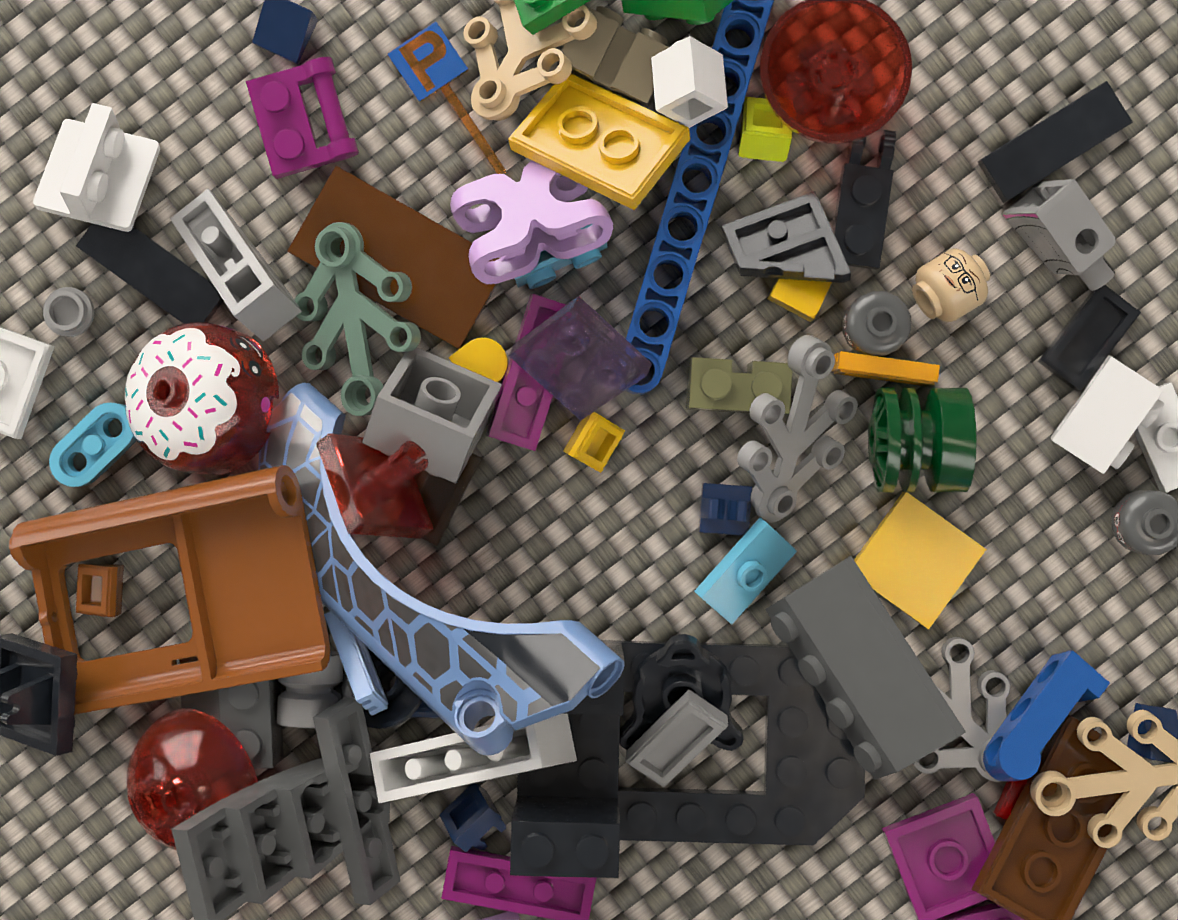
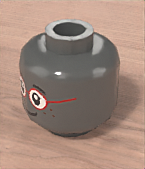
[842,291,911,357]
[1111,490,1178,555]

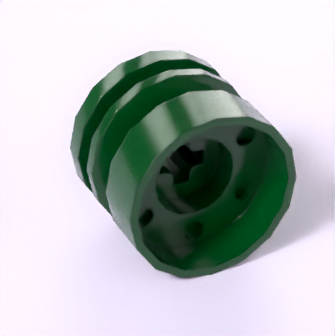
[868,388,977,492]

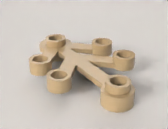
[464,0,597,121]
[1030,710,1178,848]

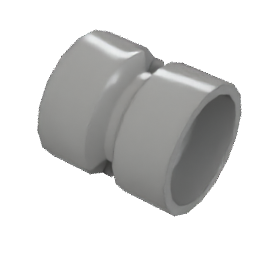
[276,651,343,728]

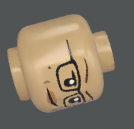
[912,248,990,322]

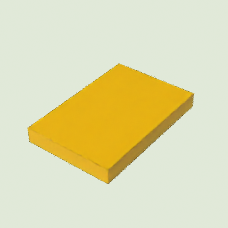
[508,73,690,211]

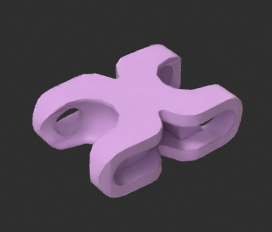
[450,161,613,284]

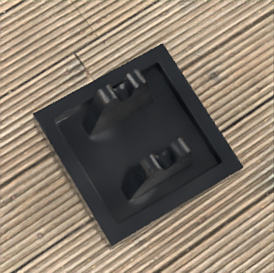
[0,633,78,756]

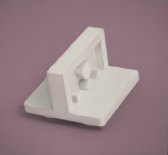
[33,103,160,232]

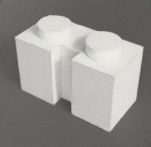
[1051,355,1165,474]

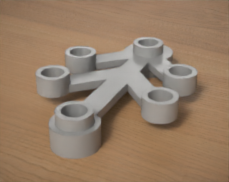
[737,335,858,523]
[913,637,1011,782]

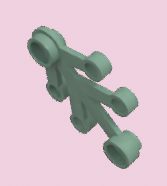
[295,222,421,416]

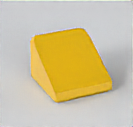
[767,278,832,322]

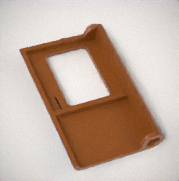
[9,465,330,715]

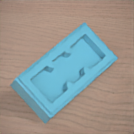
[694,518,797,625]

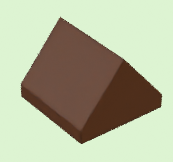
[76,564,124,617]

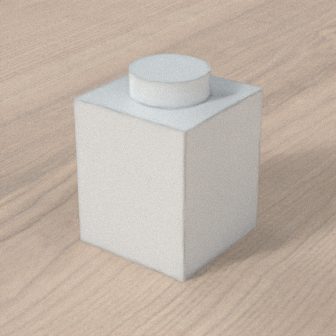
[651,36,728,128]

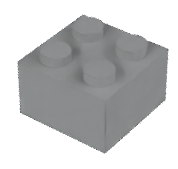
[362,348,502,484]

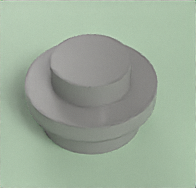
[43,287,95,337]

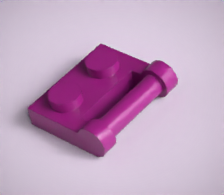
[246,56,359,179]

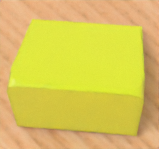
[738,97,793,162]

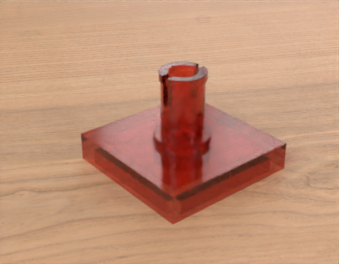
[316,433,434,539]

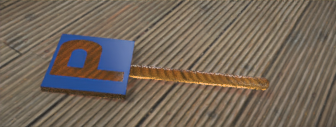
[387,22,506,174]

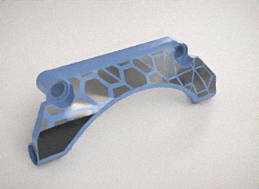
[258,383,625,756]

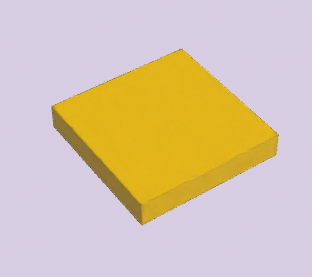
[854,492,987,629]

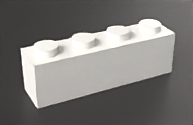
[370,714,577,803]

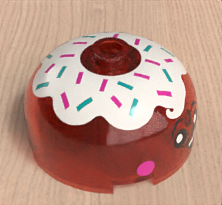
[124,322,279,475]

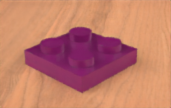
[882,793,995,920]

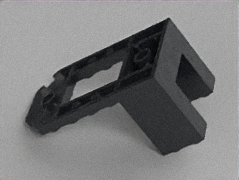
[510,640,865,878]

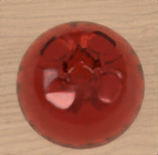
[760,0,912,144]
[126,708,258,851]

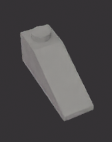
[170,188,302,342]

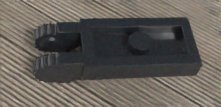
[833,125,896,270]

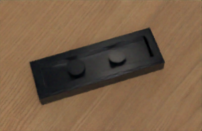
[978,81,1133,203]
[76,223,224,331]

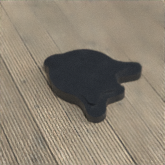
[620,634,744,751]

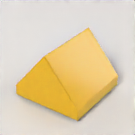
[563,409,625,473]

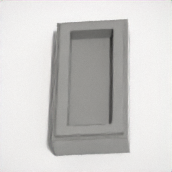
[626,690,728,787]

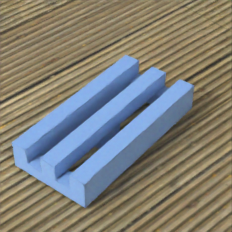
[324,611,389,716]

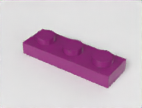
[486,294,580,451]
[441,846,596,920]

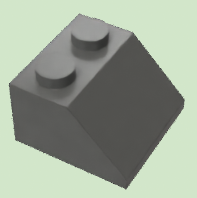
[181,679,284,770]

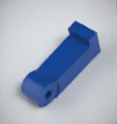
[983,650,1110,782]

